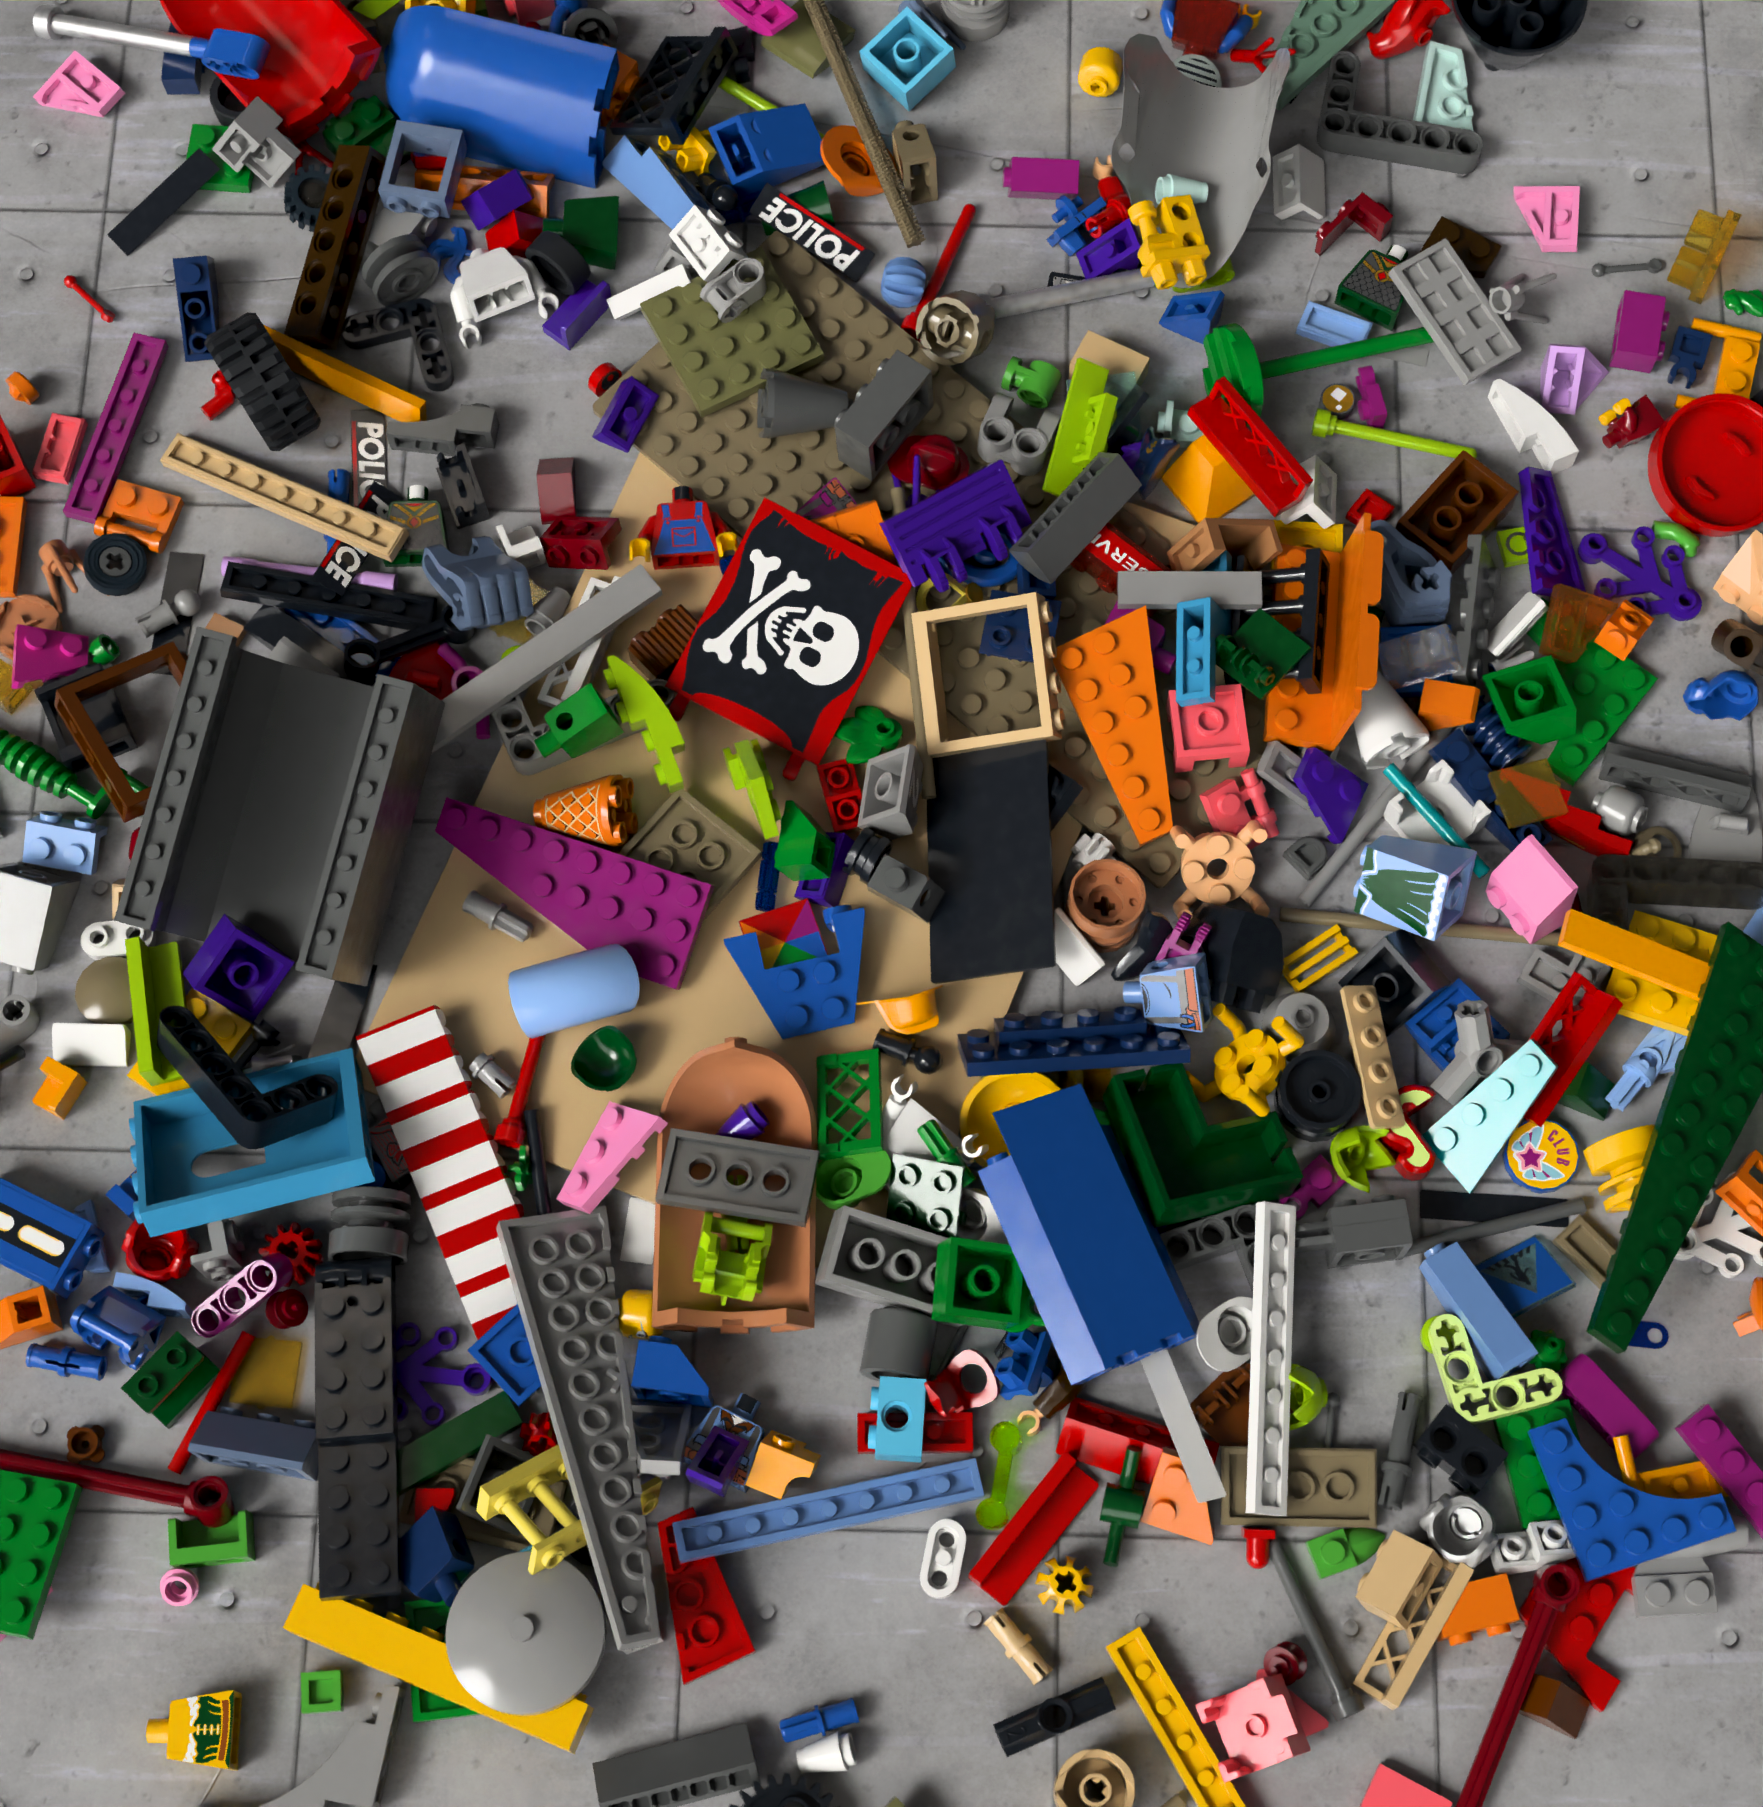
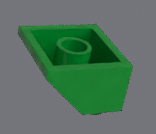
[1482,655,1576,745]

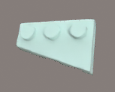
[1413,41,1474,131]

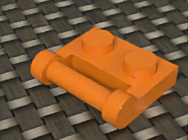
[94,479,184,554]

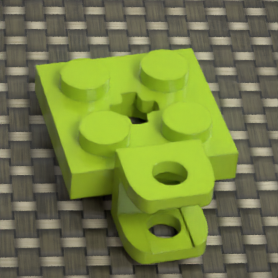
[722,738,782,840]

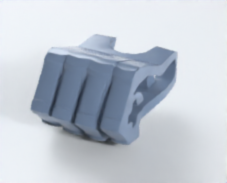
[1371,520,1452,627]
[422,536,534,631]

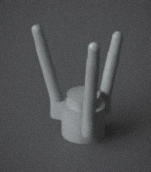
[1489,273,1557,324]

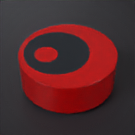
[588,362,622,398]

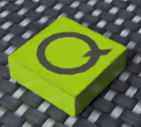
[1495,526,1529,568]

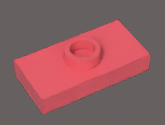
[32,413,88,485]

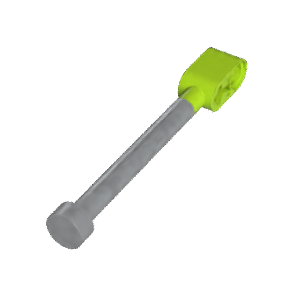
[976,257,1235,319]

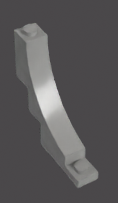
[259,1684,406,1807]

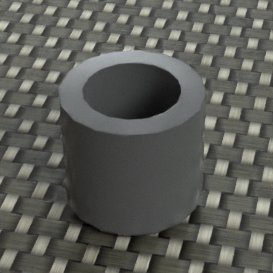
[860,1306,938,1382]

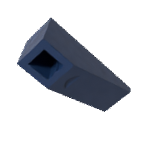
[173,255,219,362]

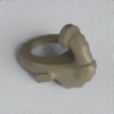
[1627,826,1682,875]

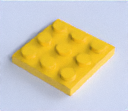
[1605,910,1718,1036]

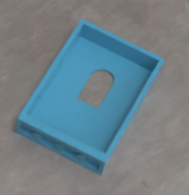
[129,1048,375,1237]

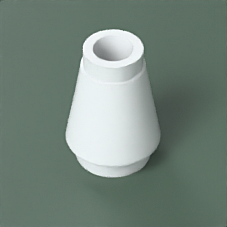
[796,1731,857,1774]

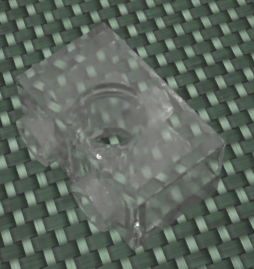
[1378,624,1463,689]

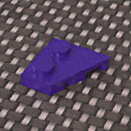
[1293,747,1369,844]

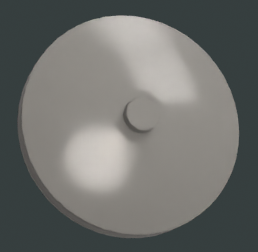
[446,1551,607,1716]

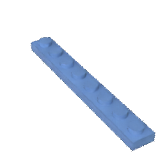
[672,1458,984,1564]

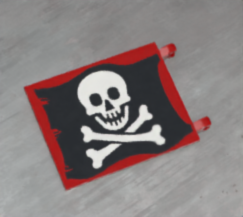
[665,497,912,781]

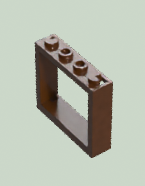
[54,641,188,823]

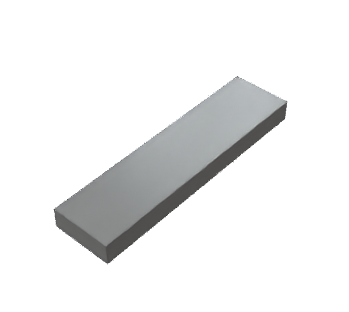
[1117,571,1262,610]

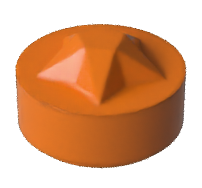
[5,371,39,405]

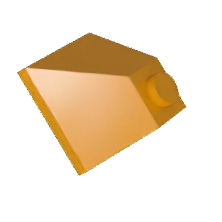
[1161,435,1255,524]

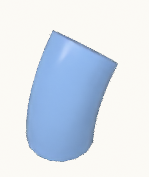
[508,944,640,1039]

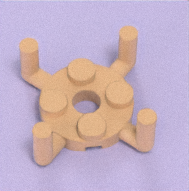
[1170,820,1270,920]

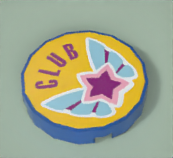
[1502,1119,1580,1194]

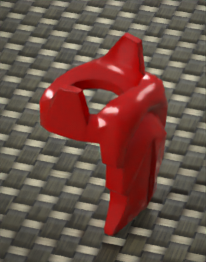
[924,1348,1000,1417]

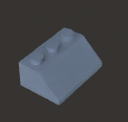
[188,1407,318,1481]

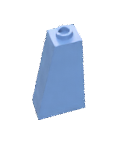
[1419,1242,1538,1382]

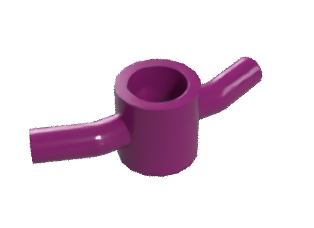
[437,643,491,740]

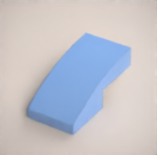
[113,1272,193,1319]

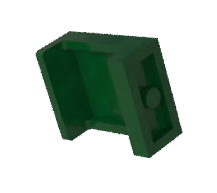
[121,1331,220,1429]

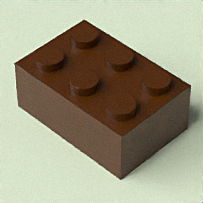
[1395,450,1519,575]

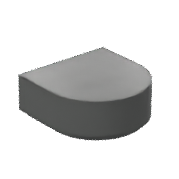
[1283,836,1328,881]

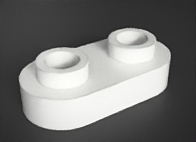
[80,920,156,960]
[920,1519,966,1599]

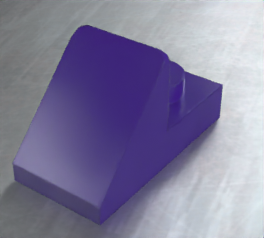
[1076,218,1142,279]

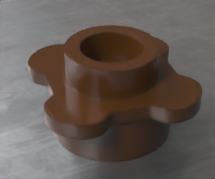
[67,1425,105,1464]

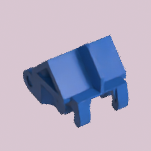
[70,1285,167,1371]

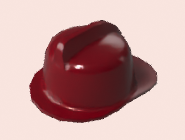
[887,434,970,490]

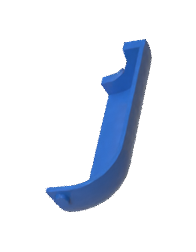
[384,5,620,189]

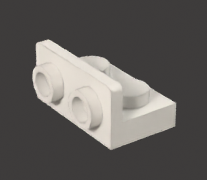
[669,205,748,282]

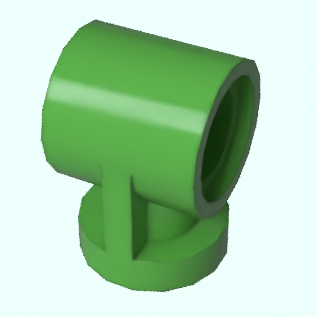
[1001,356,1062,409]

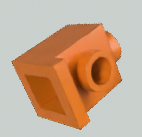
[1594,599,1655,662]

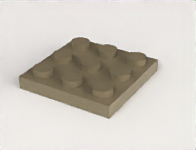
[618,789,762,921]

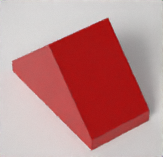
[485,210,543,259]

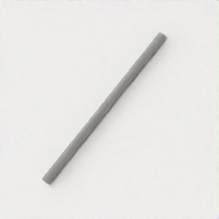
[1297,726,1455,908]

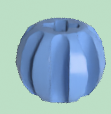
[881,257,926,308]

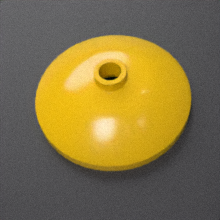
[959,1072,1061,1168]

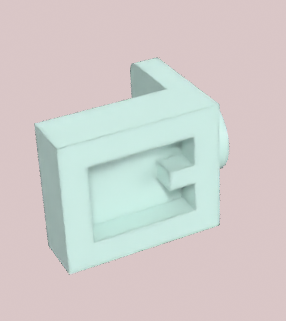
[1157,400,1204,448]

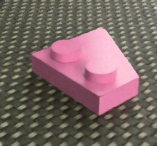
[33,50,125,118]
[1514,186,1580,252]

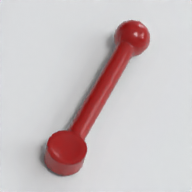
[64,275,116,323]

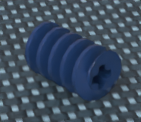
[1463,695,1533,773]

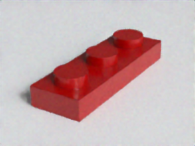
[857,1412,973,1454]

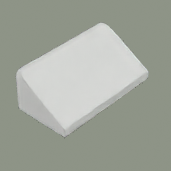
[1487,592,1548,659]
[1054,907,1105,986]
[52,1023,131,1067]

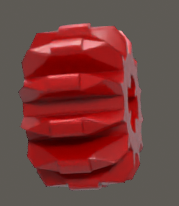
[258,1222,324,1287]

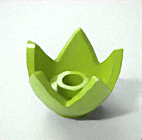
[1330,1125,1396,1193]
[1288,1363,1328,1431]

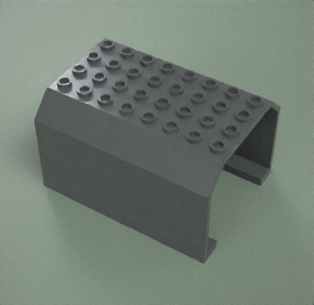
[114,626,445,986]

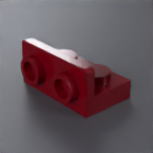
[540,516,622,570]

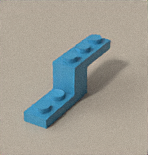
[1176,550,1232,707]

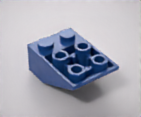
[708,103,824,202]

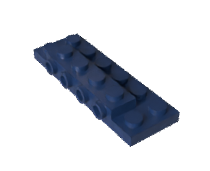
[957,1006,1191,1077]

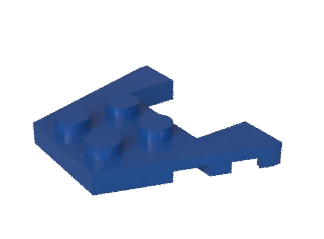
[724,907,865,1040]

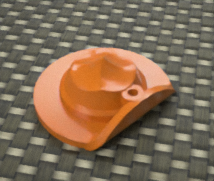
[820,125,897,197]

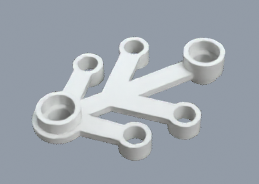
[1674,1172,1763,1278]

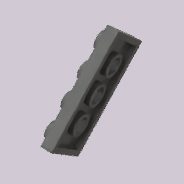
[655,1128,820,1227]

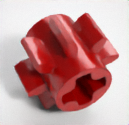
[519,1412,558,1456]

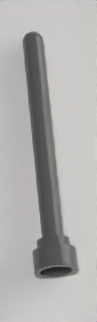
[1270,1538,1365,1722]

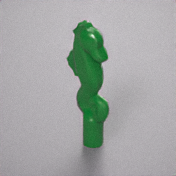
[1723,289,1763,317]

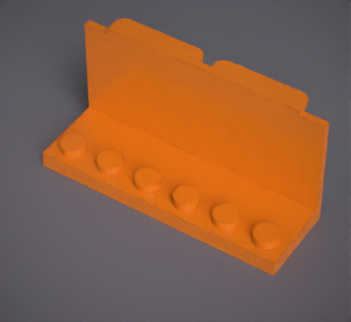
[1263,513,1384,752]

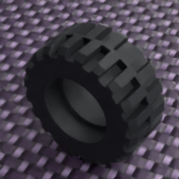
[204,312,321,451]

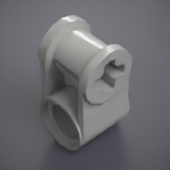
[700,258,767,323]

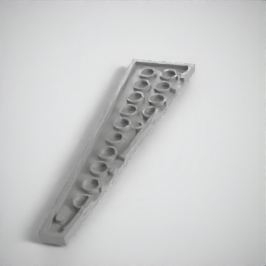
[496,1206,660,1651]

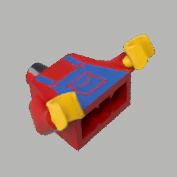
[629,486,738,570]

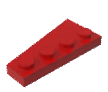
[657,1507,756,1686]

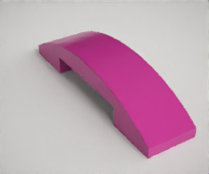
[717,0,798,36]

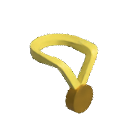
[916,573,983,612]

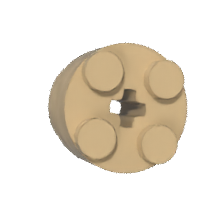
[1053,1749,1135,1807]

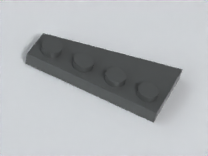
[1452,534,1501,687]

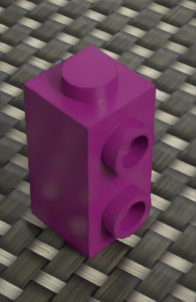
[1002,157,1079,200]

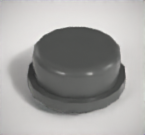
[564,7,618,48]

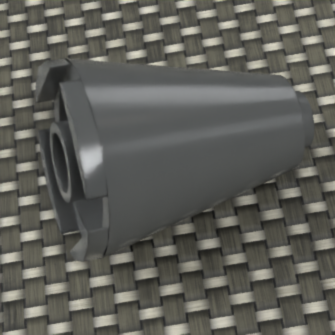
[757,368,853,439]

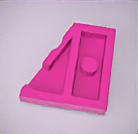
[11,624,89,689]

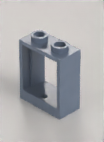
[378,120,467,218]

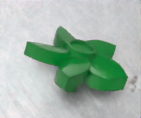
[508,1145,533,1191]

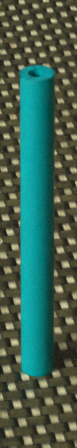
[1383,763,1491,879]

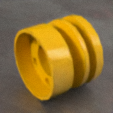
[1583,1124,1655,1213]

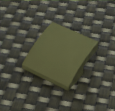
[761,0,856,79]

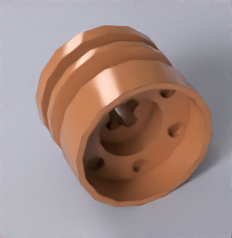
[1064,859,1147,953]

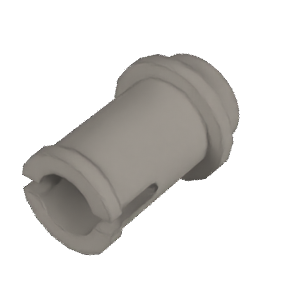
[469,1052,517,1099]

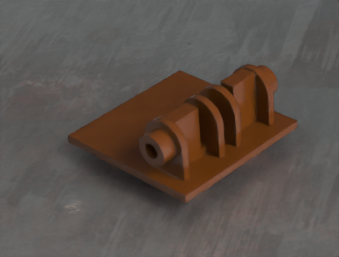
[1190,1362,1294,1447]

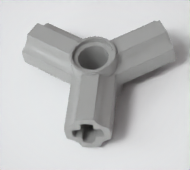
[1430,1000,1527,1107]

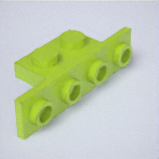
[1042,358,1118,497]

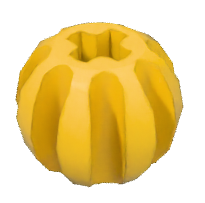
[1035,1555,1094,1615]

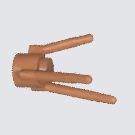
[39,539,110,614]

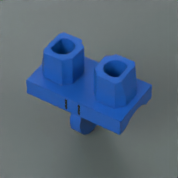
[1046,195,1107,257]
[994,1329,1055,1400]

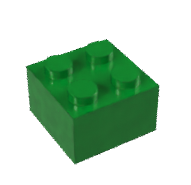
[931,1237,1023,1330]

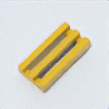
[1282,924,1359,992]

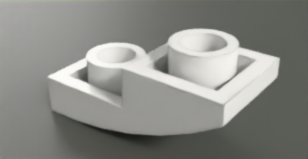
[1490,1520,1575,1575]

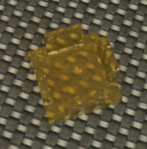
[1667,209,1741,304]

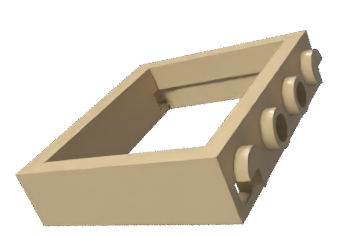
[911,592,1065,758]

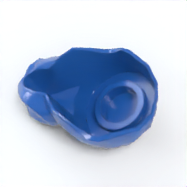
[1683,670,1759,721]

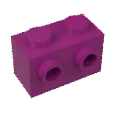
[1609,290,1670,373]

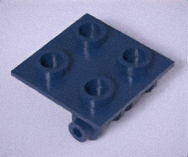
[979,590,1062,663]

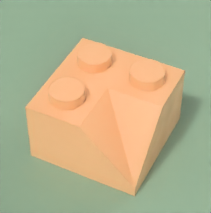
[1713,529,1763,625]

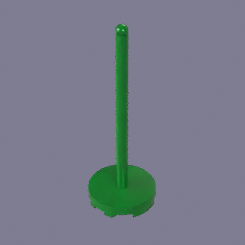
[1202,323,1434,427]

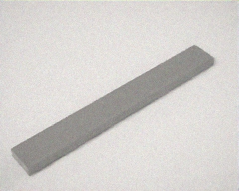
[431,564,662,754]

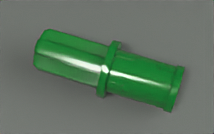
[917,1119,977,1188]

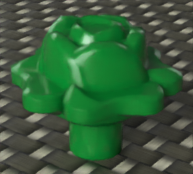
[1528,1329,1568,1372]

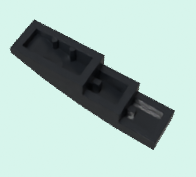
[243,605,376,686]

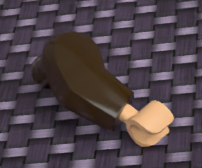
[1017,1366,1089,1436]

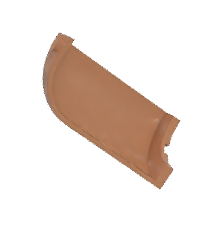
[652,1037,817,1334]

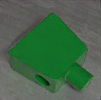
[534,683,624,758]

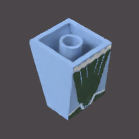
[1353,835,1477,941]

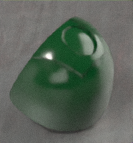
[571,1026,637,1092]

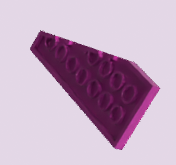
[435,797,715,990]

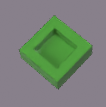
[301,1670,344,1714]

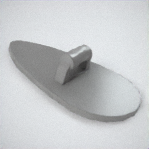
[1689,766,1762,887]

